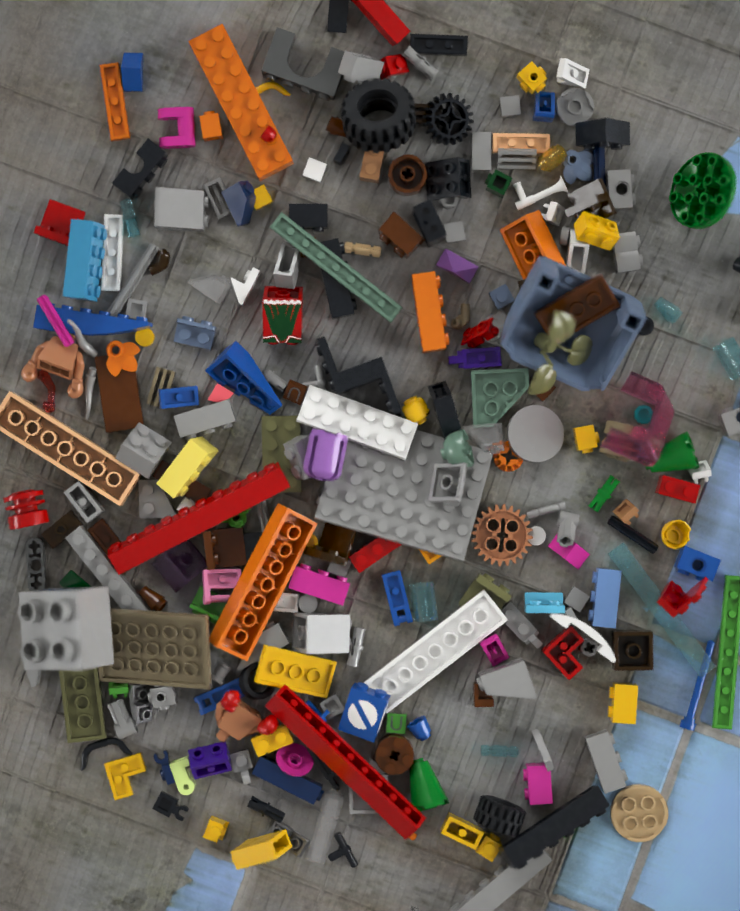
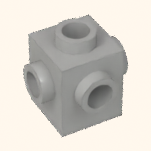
[148,685,178,711]

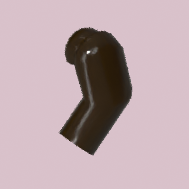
[148,249,170,276]

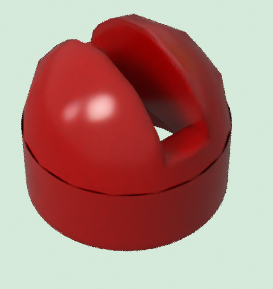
[260,125,276,143]

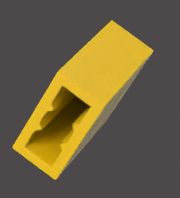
[230,829,292,870]

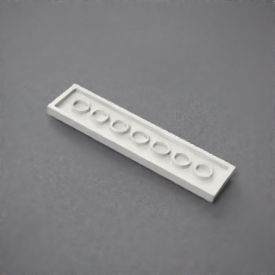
[363,589,508,714]

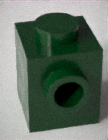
[485,169,512,198]

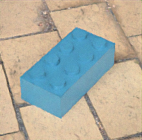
[63,219,107,302]

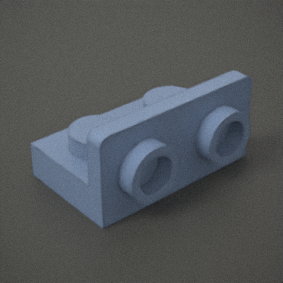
[173,316,216,350]

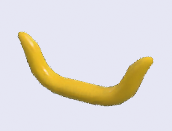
[256,82,291,96]

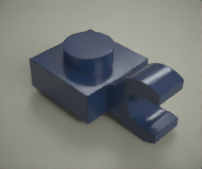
[154,750,175,785]

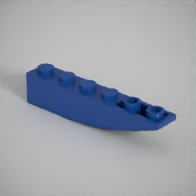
[33,304,153,336]

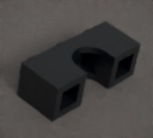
[112,138,168,200]

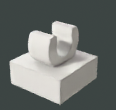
[542,201,565,226]
[688,460,712,484]

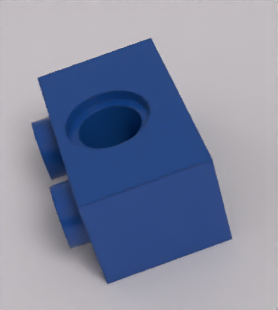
[674,546,721,582]

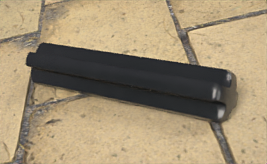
[607,516,659,554]

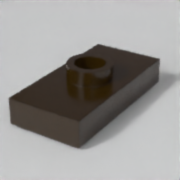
[41,510,83,549]

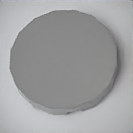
[555,88,594,127]

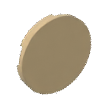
[610,784,668,842]

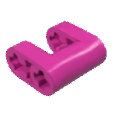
[158,107,196,149]

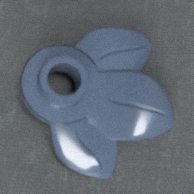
[562,150,594,185]

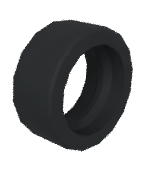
[239,663,276,700]

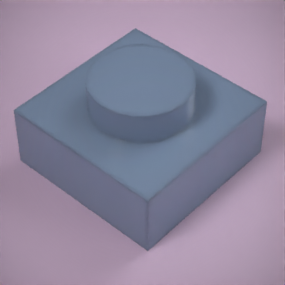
[488,284,515,310]

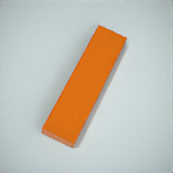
[100,62,131,142]

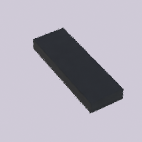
[410,34,468,56]

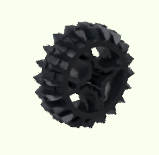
[422,93,474,146]

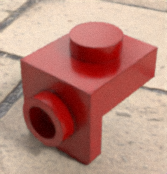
[380,54,409,80]

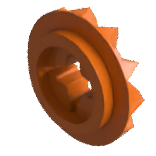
[493,441,523,472]

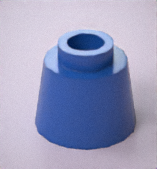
[407,716,431,741]

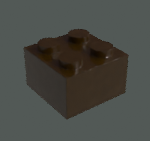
[612,630,654,671]

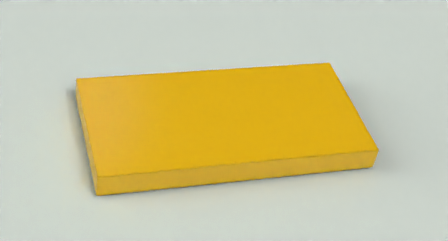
[254,644,337,699]

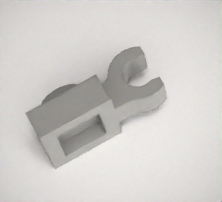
[230,748,254,785]

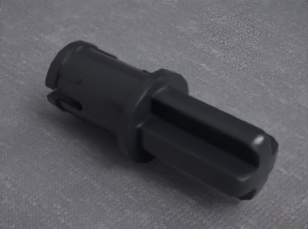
[247,796,285,823]

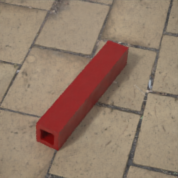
[351,0,410,47]

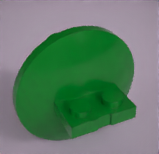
[669,152,736,229]

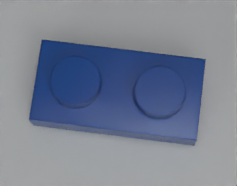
[158,386,199,409]

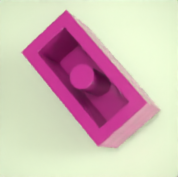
[523,762,553,805]

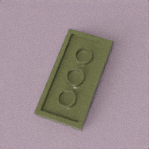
[262,416,302,493]
[59,667,107,743]

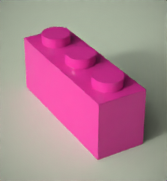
[288,563,350,606]

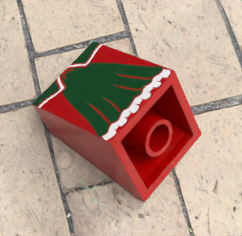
[263,286,303,345]

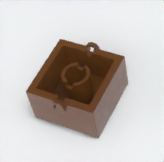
[379,212,425,259]

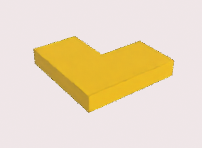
[104,752,147,800]

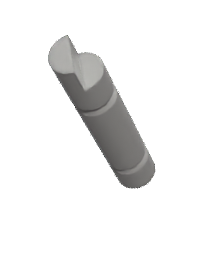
[526,501,566,519]

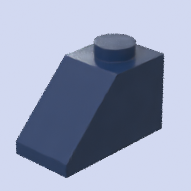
[221,180,256,226]

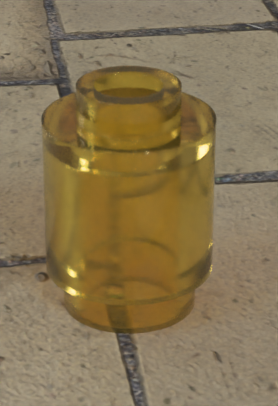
[538,144,567,172]

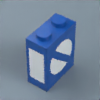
[338,682,391,743]

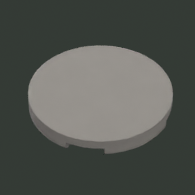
[507,405,564,463]

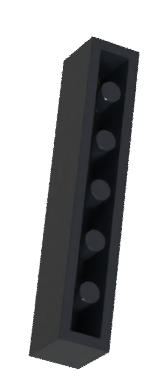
[499,786,610,870]

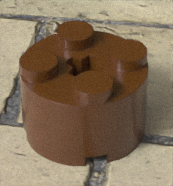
[388,154,427,196]
[375,733,414,775]

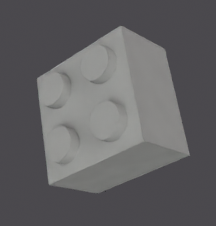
[115,422,172,479]

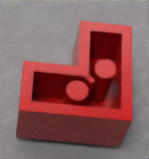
[541,625,584,680]

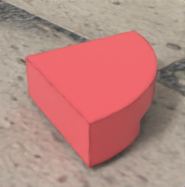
[208,383,234,402]

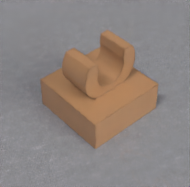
[612,499,639,525]

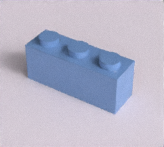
[588,568,622,628]

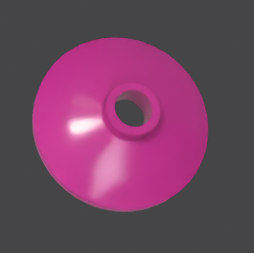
[276,743,314,777]

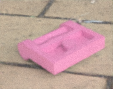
[202,569,241,605]

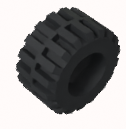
[473,795,526,836]

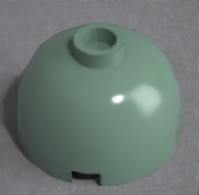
[441,429,474,468]

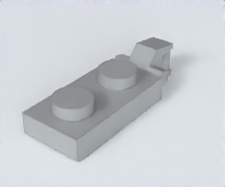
[501,602,543,649]

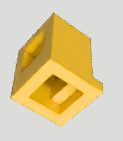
[203,815,229,843]

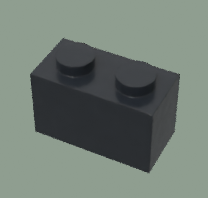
[289,204,328,232]

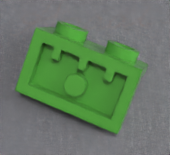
[189,585,227,624]

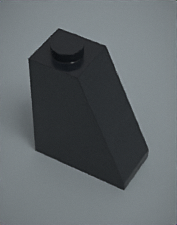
[427,381,462,440]

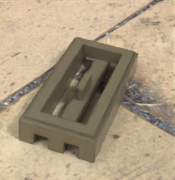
[146,367,176,409]

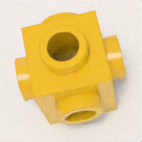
[516,61,547,95]

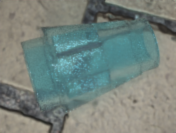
[654,297,683,324]

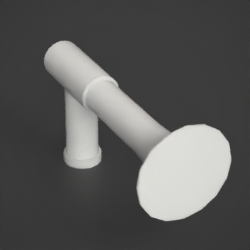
[513,175,569,210]

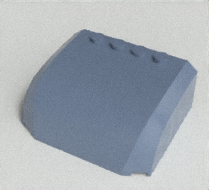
[500,256,646,391]

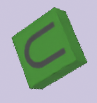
[386,713,407,734]

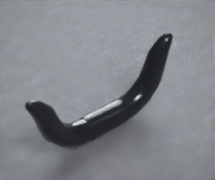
[81,737,133,771]

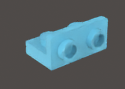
[524,592,565,613]

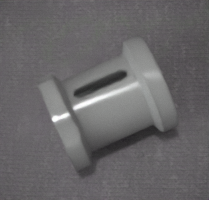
[579,638,598,657]
[211,659,233,685]

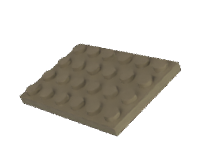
[98,608,212,689]

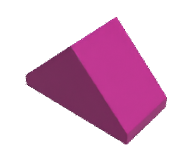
[548,533,590,569]
[479,632,510,667]

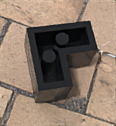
[575,118,630,151]

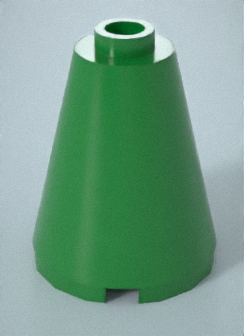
[643,432,699,473]
[409,758,449,812]

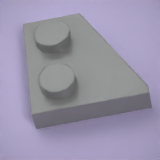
[138,480,177,518]

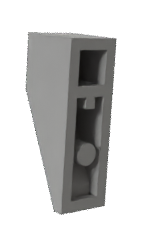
[237,621,290,671]

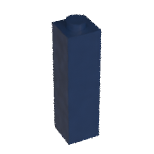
[252,755,324,805]

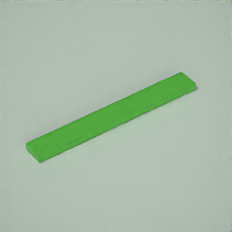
[712,575,740,730]

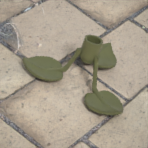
[528,311,593,395]

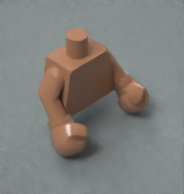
[21,334,85,399]

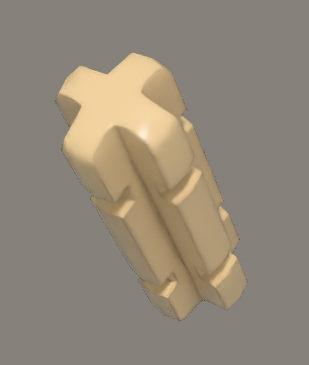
[344,242,381,258]

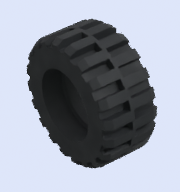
[341,78,416,153]

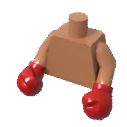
[215,690,279,742]

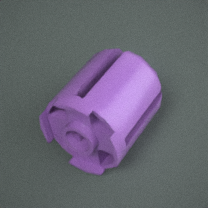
[303,429,348,481]

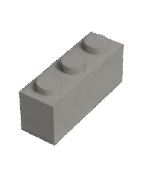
[174,399,237,441]
[584,729,628,794]

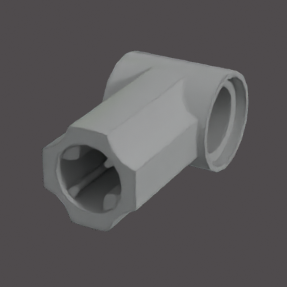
[557,510,580,547]
[107,698,138,739]

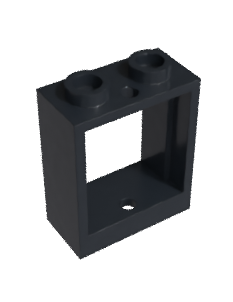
[412,199,447,248]

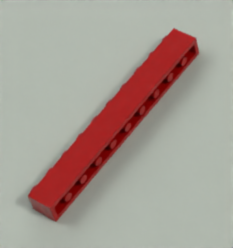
[108,462,290,575]
[265,684,426,840]

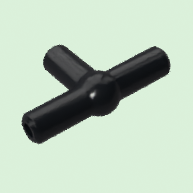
[328,832,358,868]

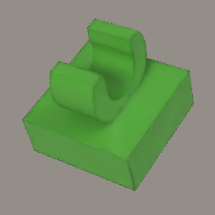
[108,682,130,699]

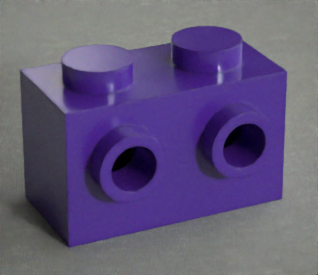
[188,741,232,779]

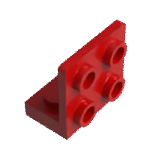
[33,199,86,246]
[657,576,708,618]

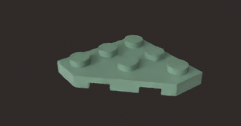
[471,368,529,428]

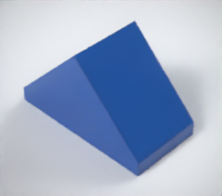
[121,53,143,92]
[533,91,555,123]

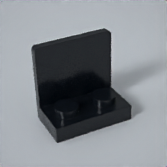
[425,157,472,201]

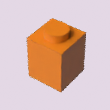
[199,111,223,142]

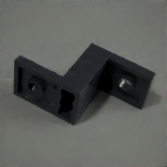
[315,336,402,415]

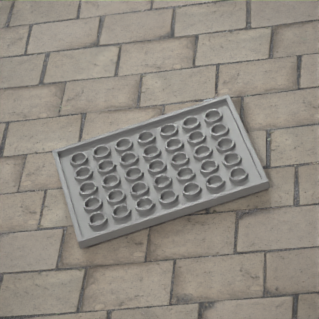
[314,430,494,562]

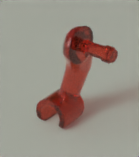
[38,370,56,413]

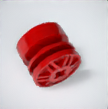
[3,489,50,530]

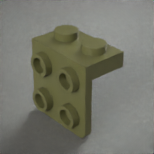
[459,573,512,610]

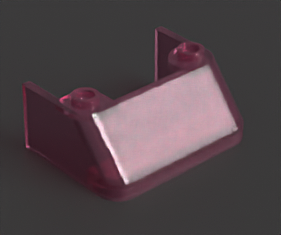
[601,371,675,466]

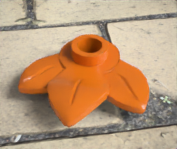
[106,341,141,377]

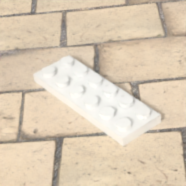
[296,385,418,460]

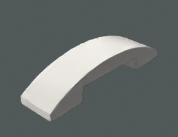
[549,613,616,663]

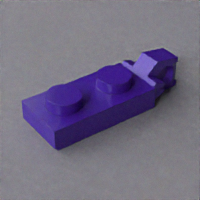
[448,347,502,369]

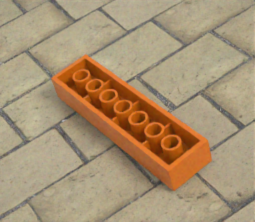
[188,24,294,181]
[209,503,318,661]

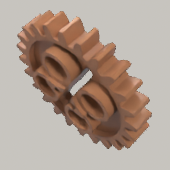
[471,504,533,566]

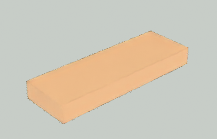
[492,133,550,154]

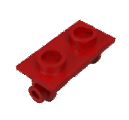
[461,317,499,348]

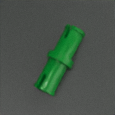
[588,475,620,513]

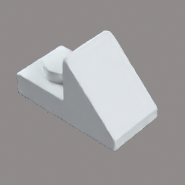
[556,58,590,88]
[231,267,261,306]

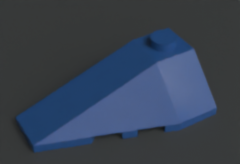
[205,341,283,415]

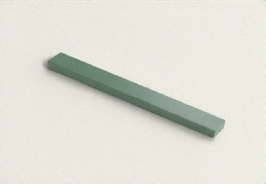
[270,212,403,323]

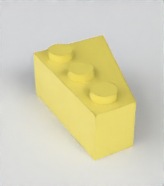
[156,436,219,498]

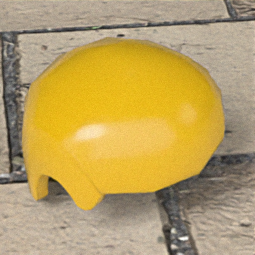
[661,520,691,549]

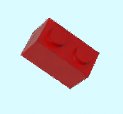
[655,475,701,504]

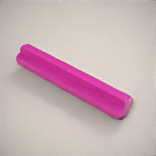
[37,295,74,347]

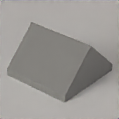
[428,463,467,507]

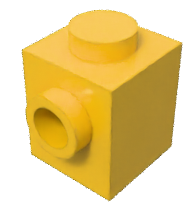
[573,424,600,454]
[475,832,502,862]

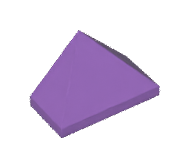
[436,248,478,284]

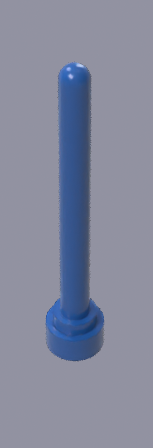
[679,640,715,731]

